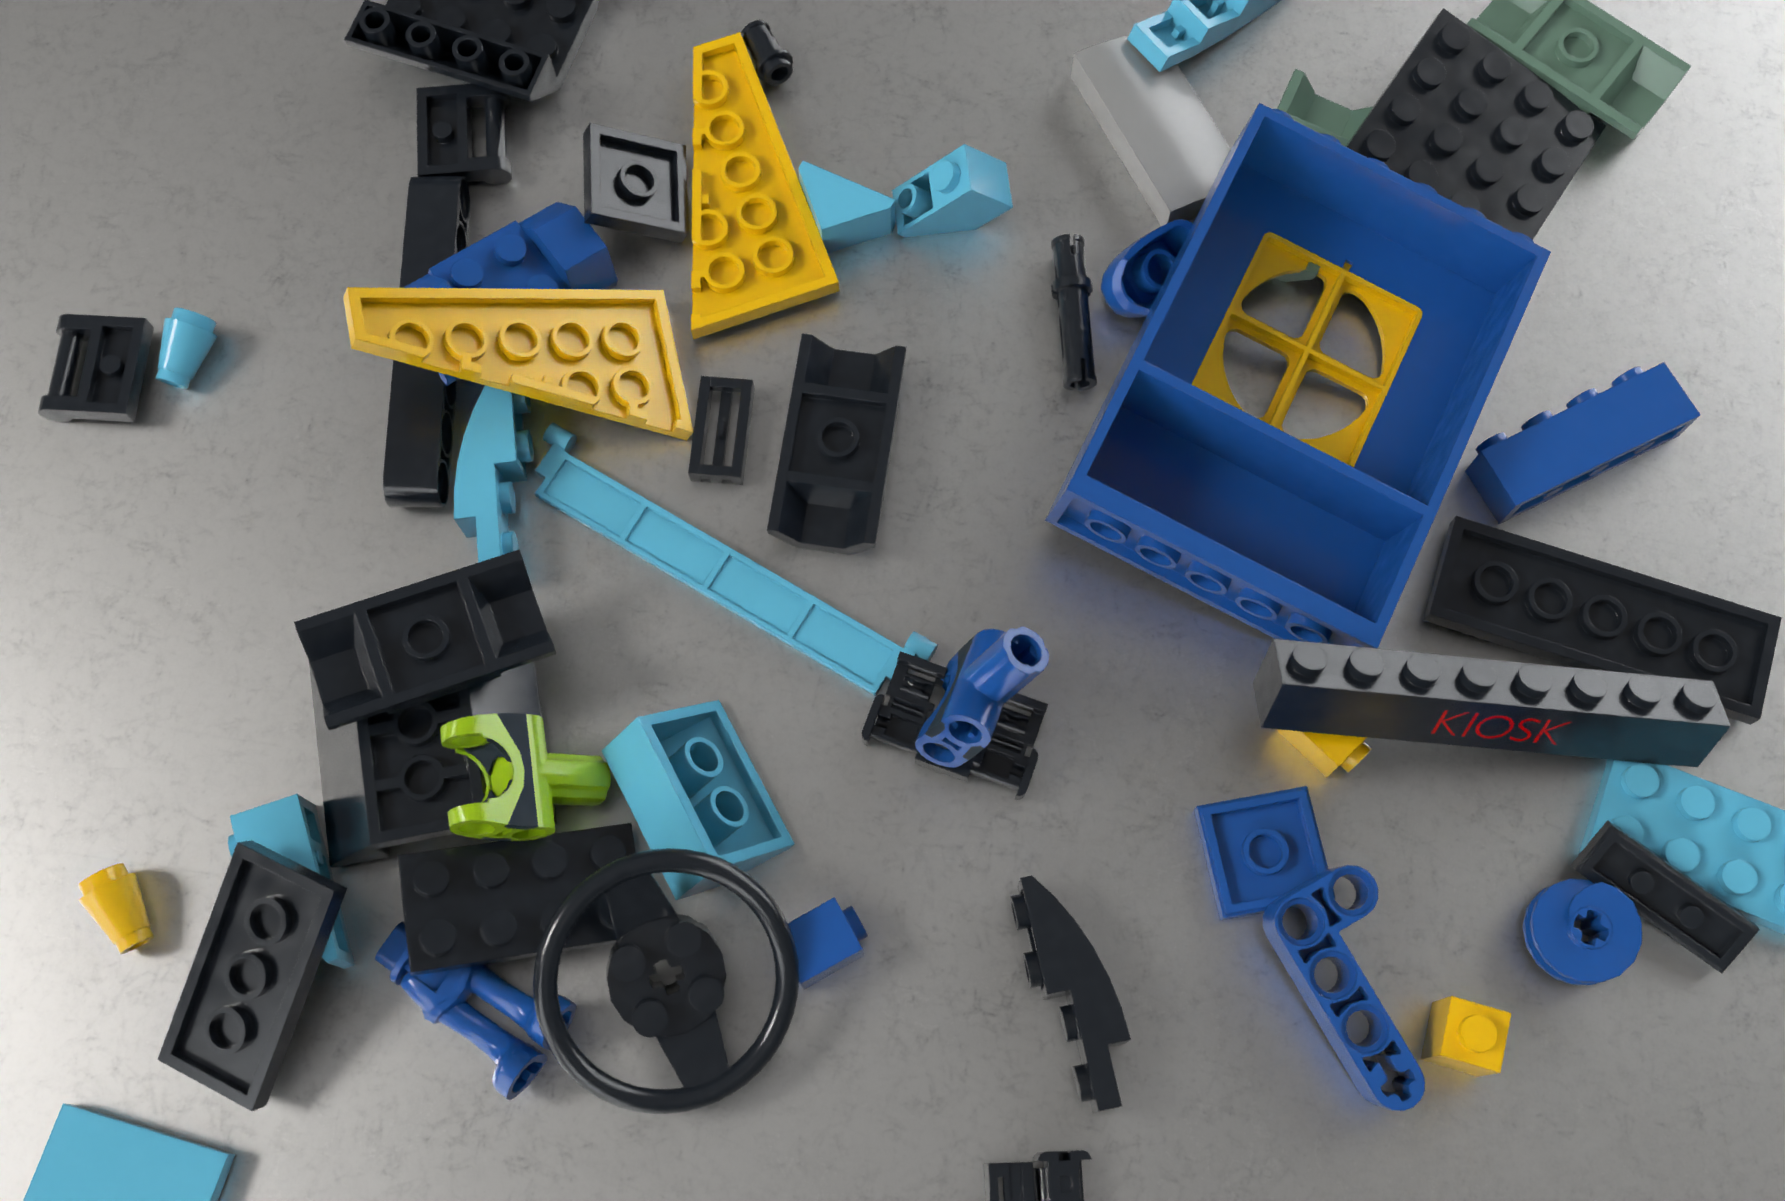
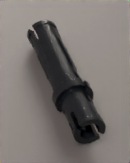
[1051,234,1097,391]

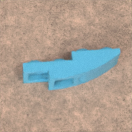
[454,385,534,563]

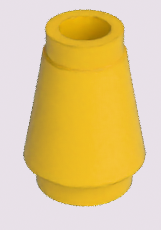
[78,863,154,954]

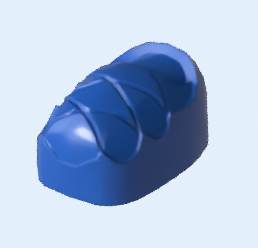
[1101,219,1193,318]

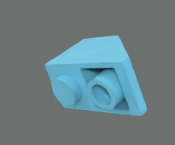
[892,144,1013,237]

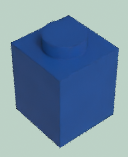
[788,897,868,990]

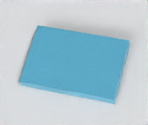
[23,1103,235,1201]

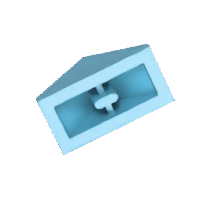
[798,161,896,253]

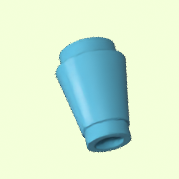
[156,308,217,390]

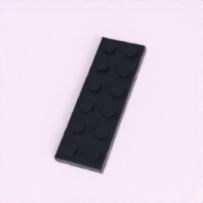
[1424,516,1782,725]

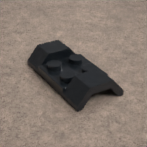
[767,333,906,555]
[294,549,556,731]

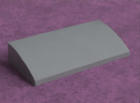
[1070,35,1231,226]

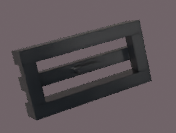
[688,376,755,485]

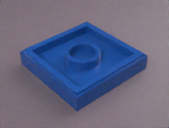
[1194,786,1336,921]

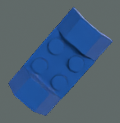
[404,202,618,386]

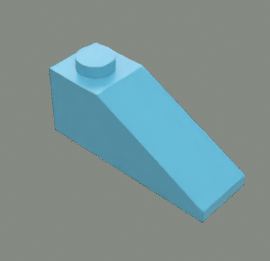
[228,794,355,969]

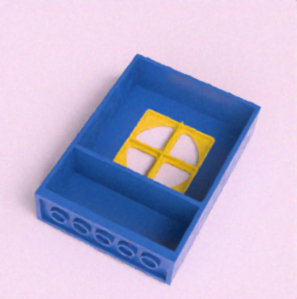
[1045,103,1551,649]

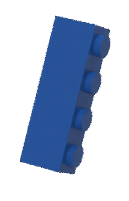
[1465,362,1700,524]

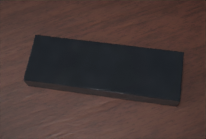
[1571,820,1760,974]

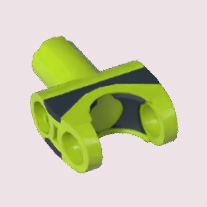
[440,713,611,841]

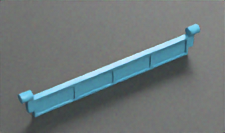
[535,423,938,696]

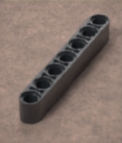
[383,176,470,507]

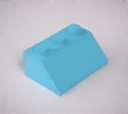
[601,700,795,901]

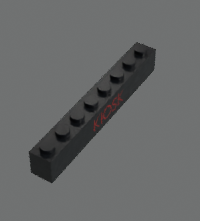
[1253,639,1731,768]

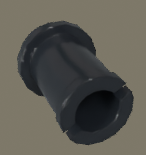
[741,20,793,85]

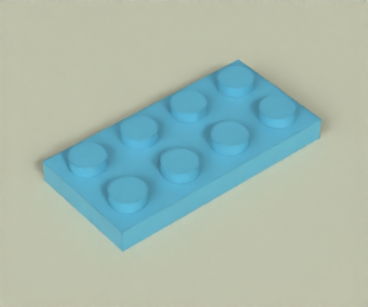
[1579,759,1785,935]

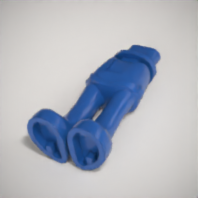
[375,922,577,1100]

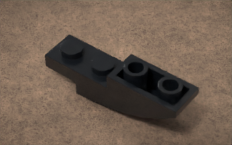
[1010,876,1131,1113]

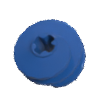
[1522,879,1642,985]

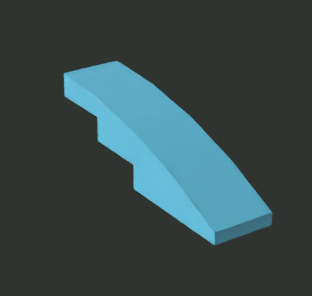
[1127,0,1281,72]

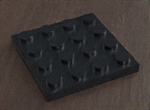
[1345,8,1606,240]

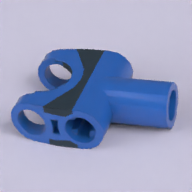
[915,626,1049,767]

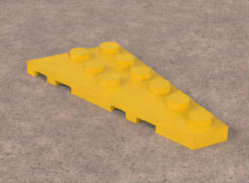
[691,32,839,340]
[343,287,693,441]

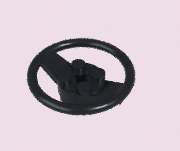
[533,848,799,1114]

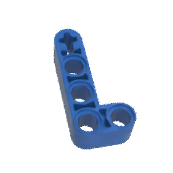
[1263,865,1425,1111]

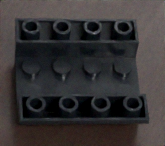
[344,0,599,102]
[309,662,558,868]

